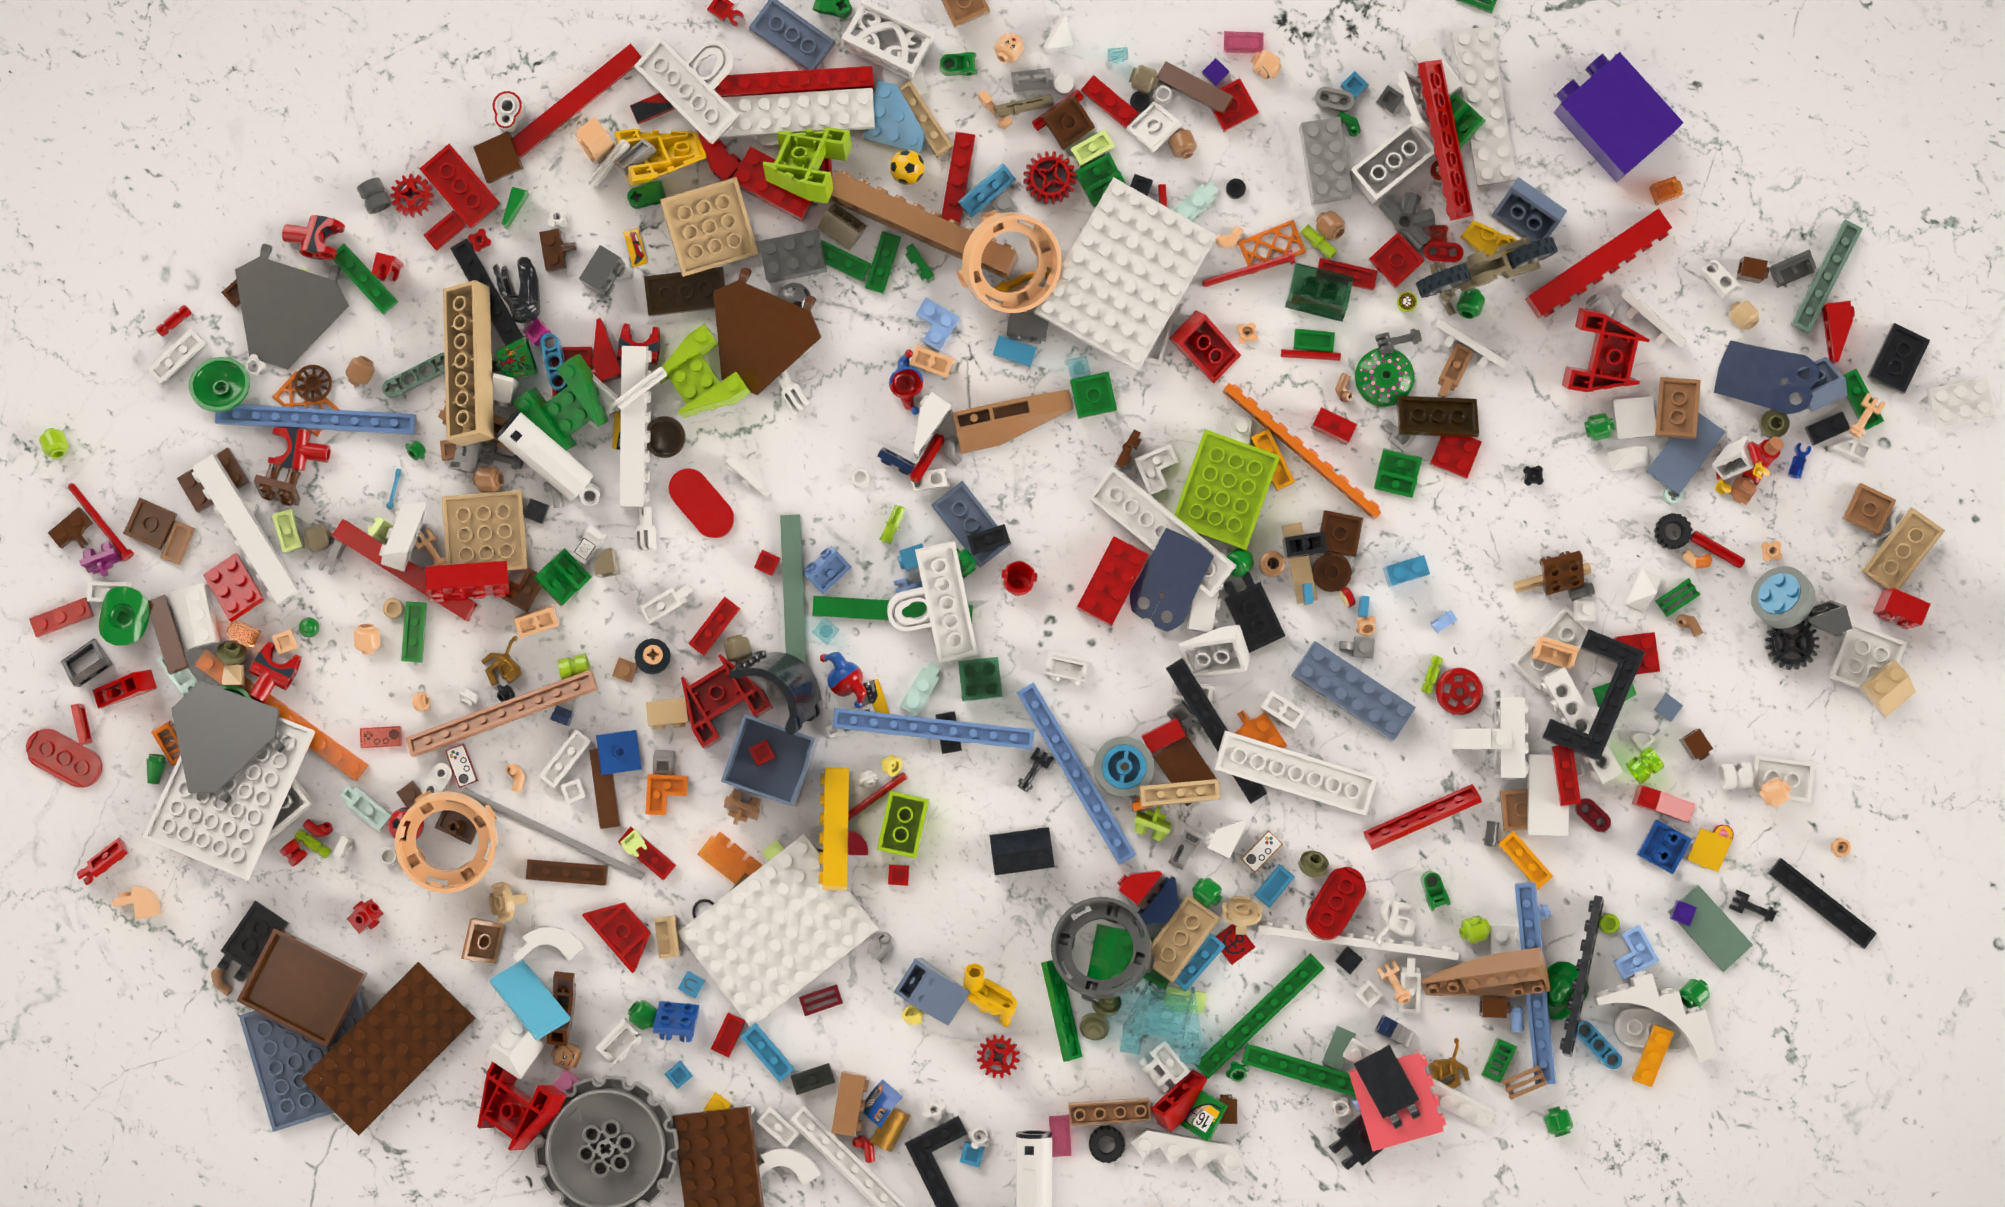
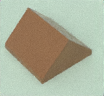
[461,918,505,964]

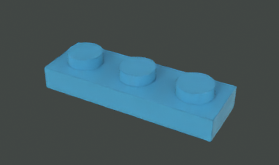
[958,163,1016,218]
[1174,933,1225,991]
[740,1023,795,1083]

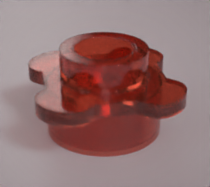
[1429,225,1449,242]

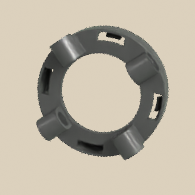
[1051,897,1155,1003]

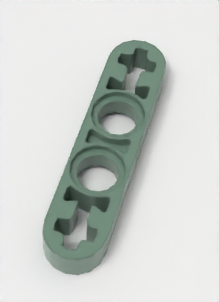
[382,352,445,398]

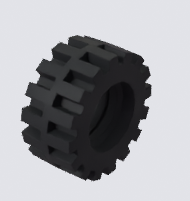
[1654,513,1693,550]
[1089,1125,1125,1163]

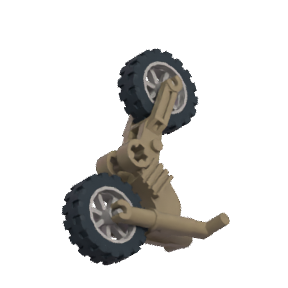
[1416,237,1558,316]

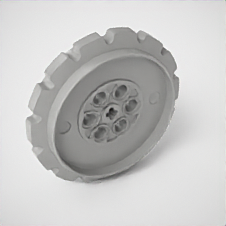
[534,1075,679,1207]

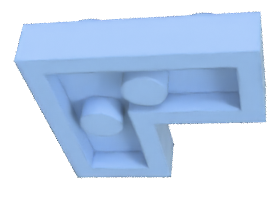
[916,297,960,352]
[1613,925,1659,979]

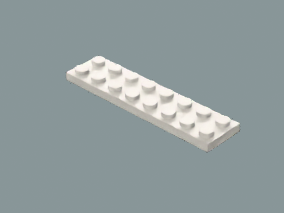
[1452,26,1517,187]
[718,88,875,139]
[1089,466,1237,597]
[1213,731,1377,816]

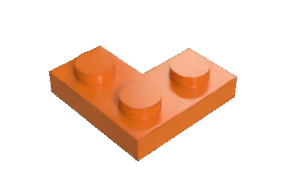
[645,774,689,815]

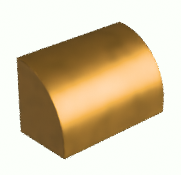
[870,1107,911,1152]

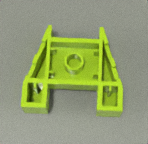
[763,127,852,203]
[659,324,751,418]

